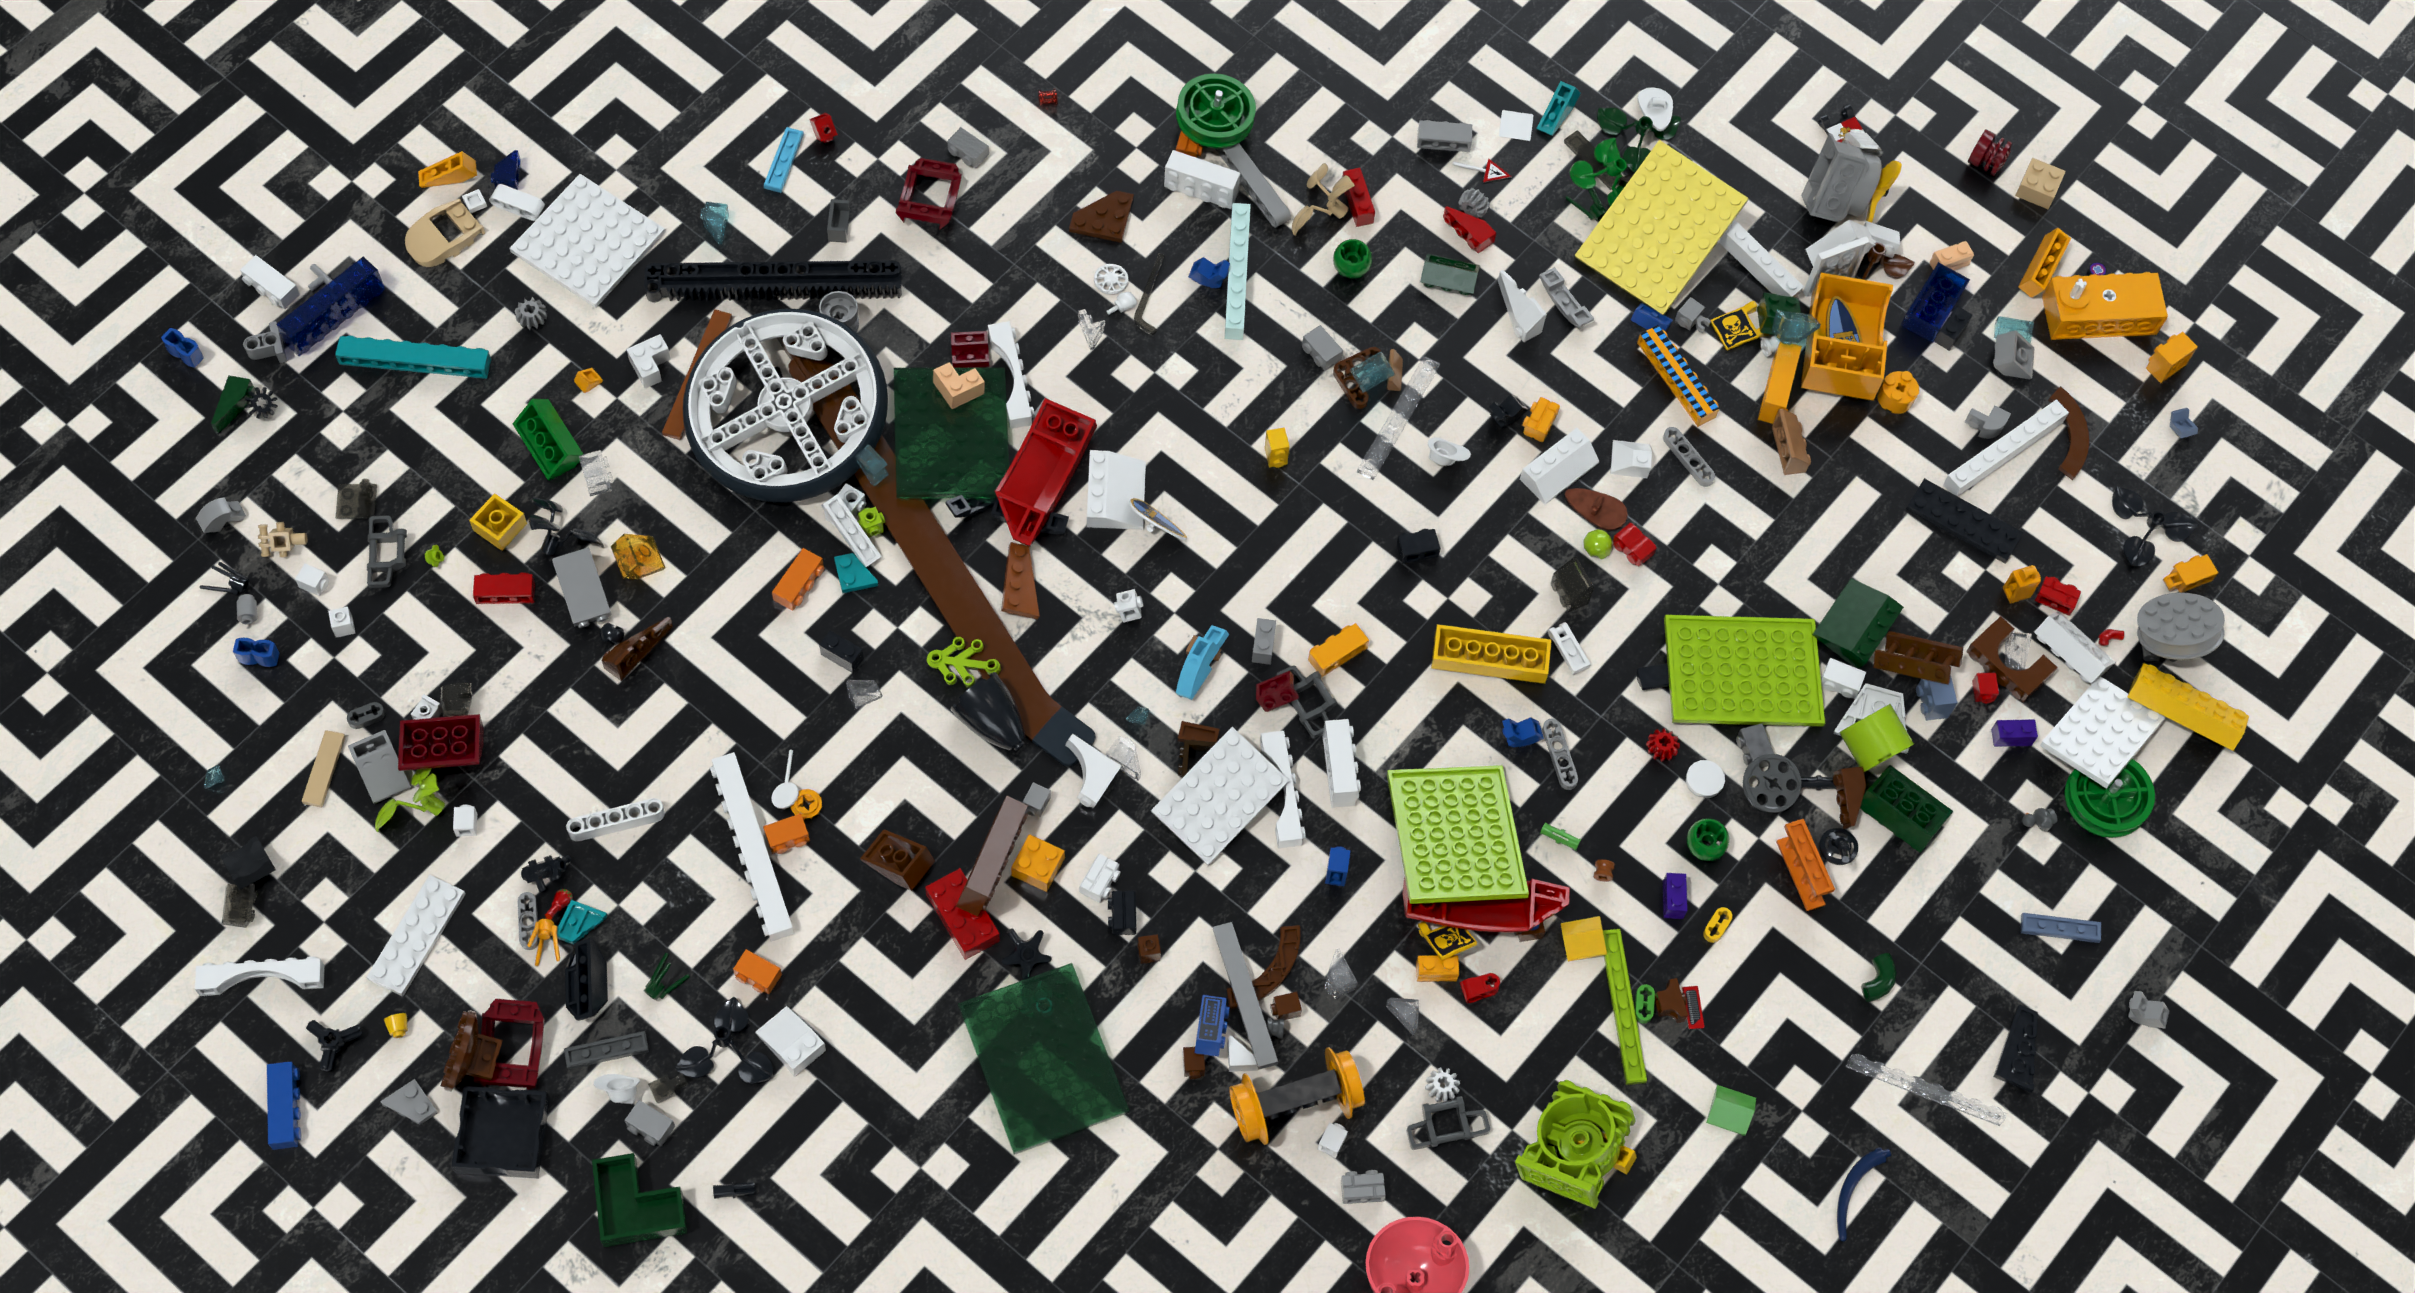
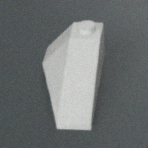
[1498,270,1547,342]

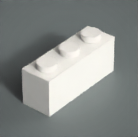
[240,255,300,309]

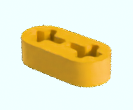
[1703,907,1732,943]

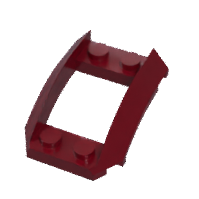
[896,158,962,229]
[473,999,544,1090]

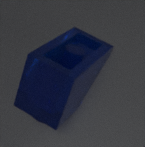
[491,150,521,190]

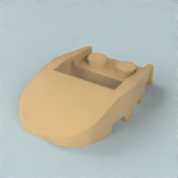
[405,199,485,267]

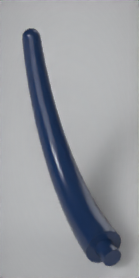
[1837,1147,1891,1241]

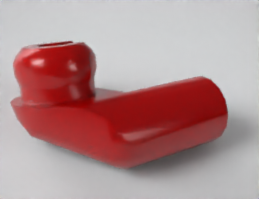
[2098,629,2124,646]

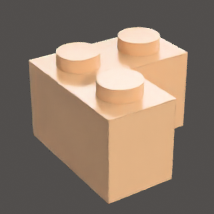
[933,362,985,409]

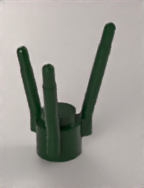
[1565,188,1607,221]
[643,953,689,1000]

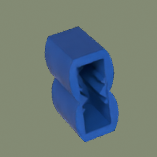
[161,328,204,367]
[233,637,279,667]

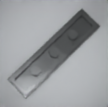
[564,1031,649,1070]

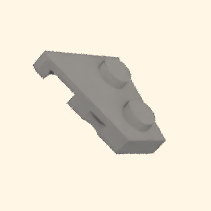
[380,1079,437,1125]

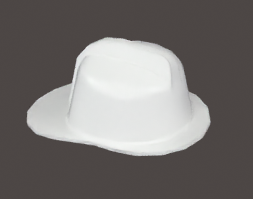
[1428,437,1471,466]
[594,1074,640,1104]

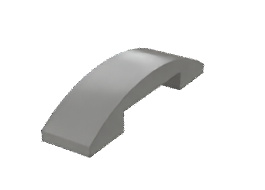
[1539,267,1594,328]

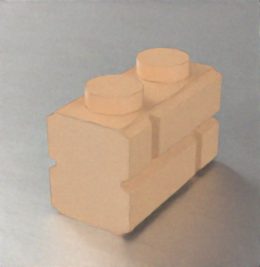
[1930,241,1974,276]

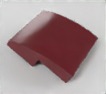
[951,331,990,369]

